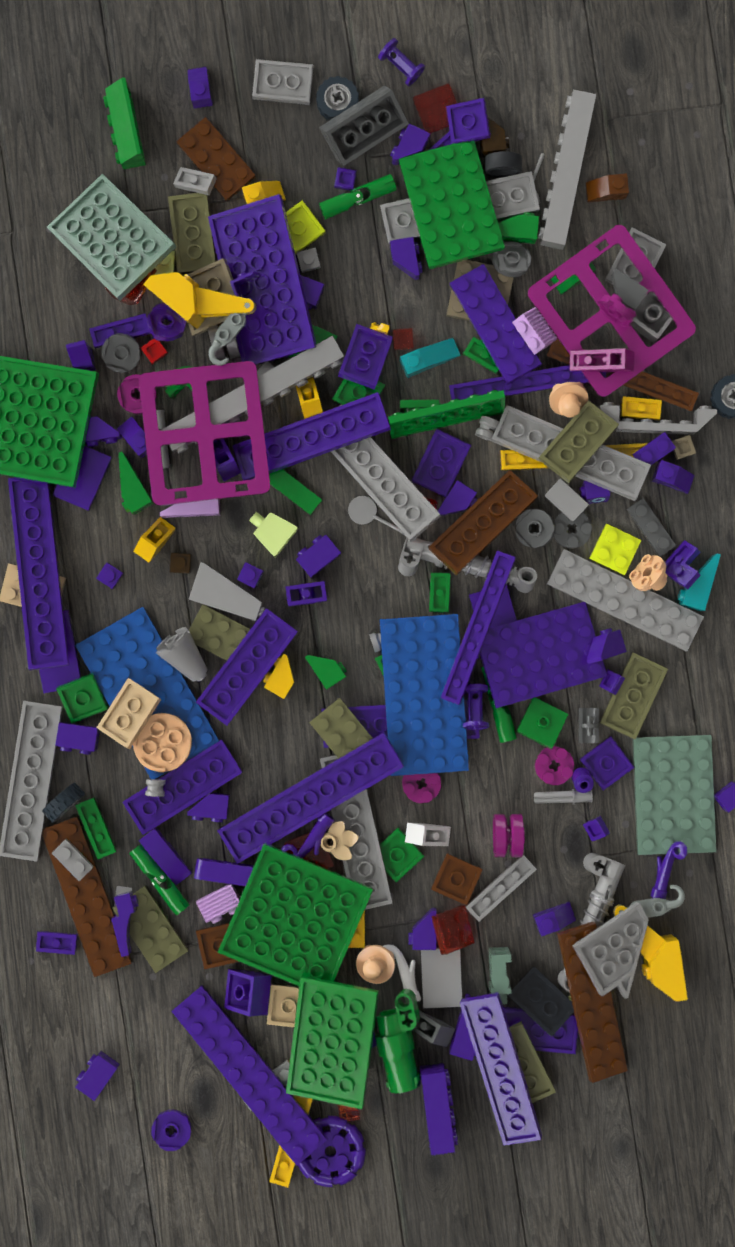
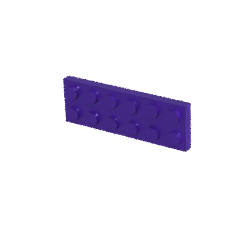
[450,264,541,384]
[196,608,298,726]
[122,739,243,835]

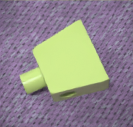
[250,512,298,558]

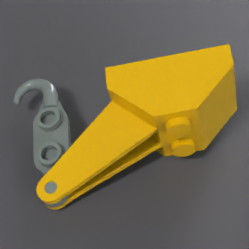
[143,272,256,365]
[613,885,688,1001]

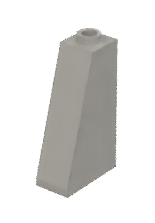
[189,562,265,621]

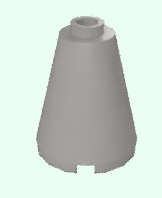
[156,627,208,682]

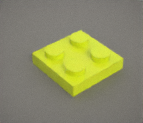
[589,524,641,576]

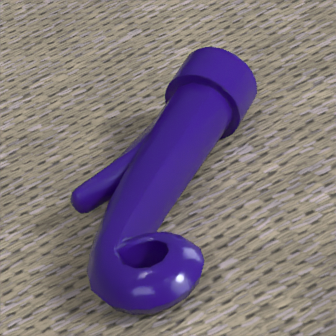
[281,813,335,859]
[650,841,688,900]

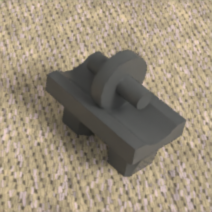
[578,708,599,743]

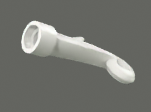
[383,944,421,1004]

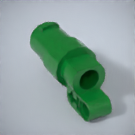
[375,989,421,1093]

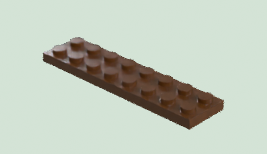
[42,816,132,977]
[557,922,628,1083]

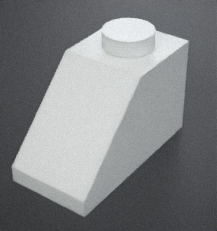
[405,823,451,846]

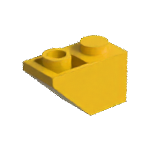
[263,654,295,699]

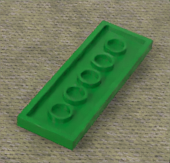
[388,390,505,439]

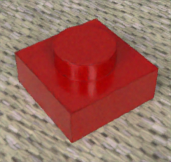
[141,339,168,365]

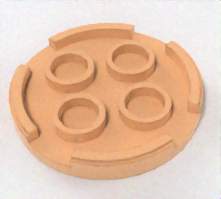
[133,713,192,772]

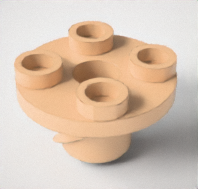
[549,382,588,418]
[629,554,668,591]
[356,945,395,984]

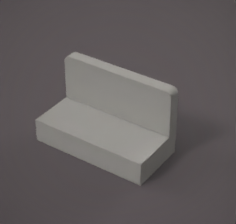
[545,478,589,521]

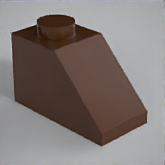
[585,173,629,202]

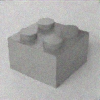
[631,292,673,343]

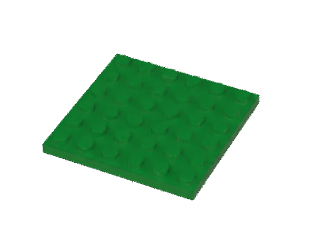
[0,356,99,488]
[218,843,373,986]

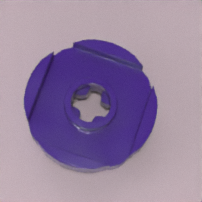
[147,303,186,341]
[151,1110,191,1151]

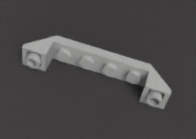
[598,402,717,435]

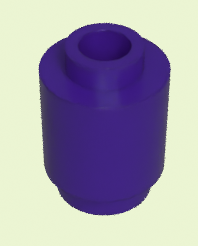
[572,767,594,793]

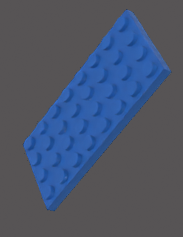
[75,607,220,779]
[380,614,469,776]

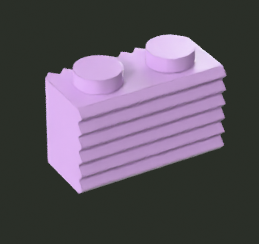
[512,307,557,355]
[196,884,240,924]

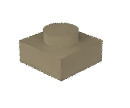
[672,435,696,460]

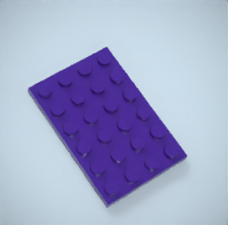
[480,602,607,708]

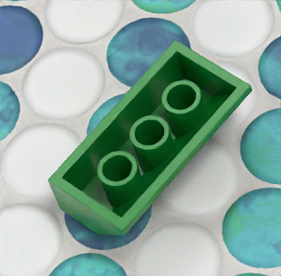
[103,77,146,170]

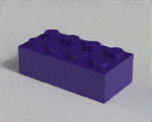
[420,1063,458,1155]

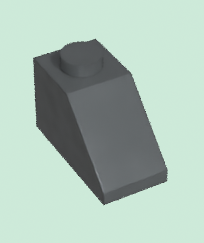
[611,268,649,311]
[410,1010,455,1047]

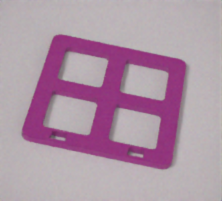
[528,225,696,397]
[139,361,270,506]

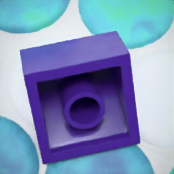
[224,969,272,1016]

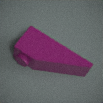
[570,349,634,372]

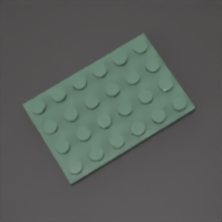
[47,174,176,301]
[632,735,716,855]

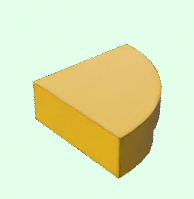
[370,322,390,335]

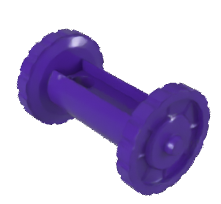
[378,38,425,86]
[463,684,489,730]

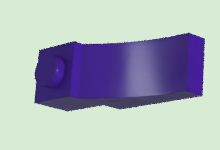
[111,891,139,957]

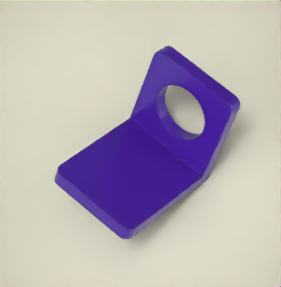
[230,271,260,298]

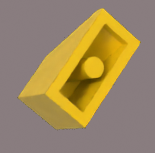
[242,181,286,204]
[296,377,323,419]
[133,517,176,562]

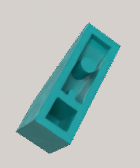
[400,338,461,378]
[678,553,721,611]

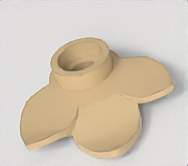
[321,821,359,860]

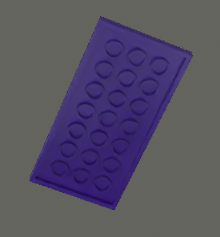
[208,194,316,365]

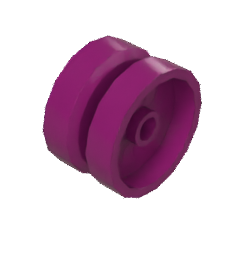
[493,814,525,857]

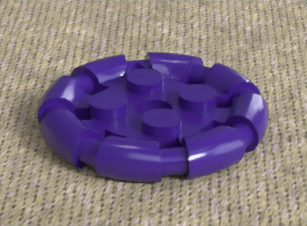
[298,1115,366,1187]

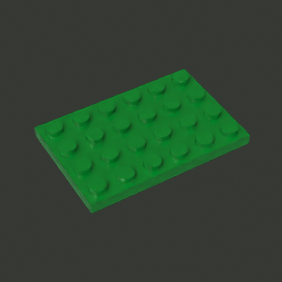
[399,141,505,270]
[286,976,379,1109]

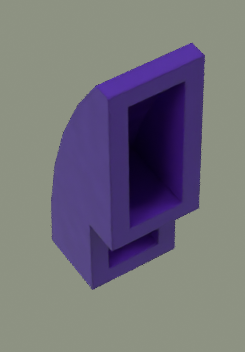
[139,827,192,885]

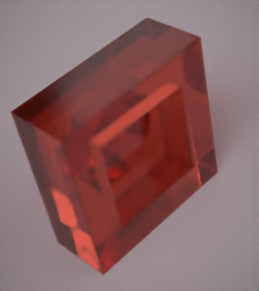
[393,328,414,350]

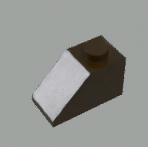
[480,117,509,157]

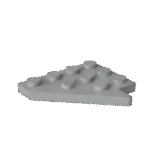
[573,902,649,999]

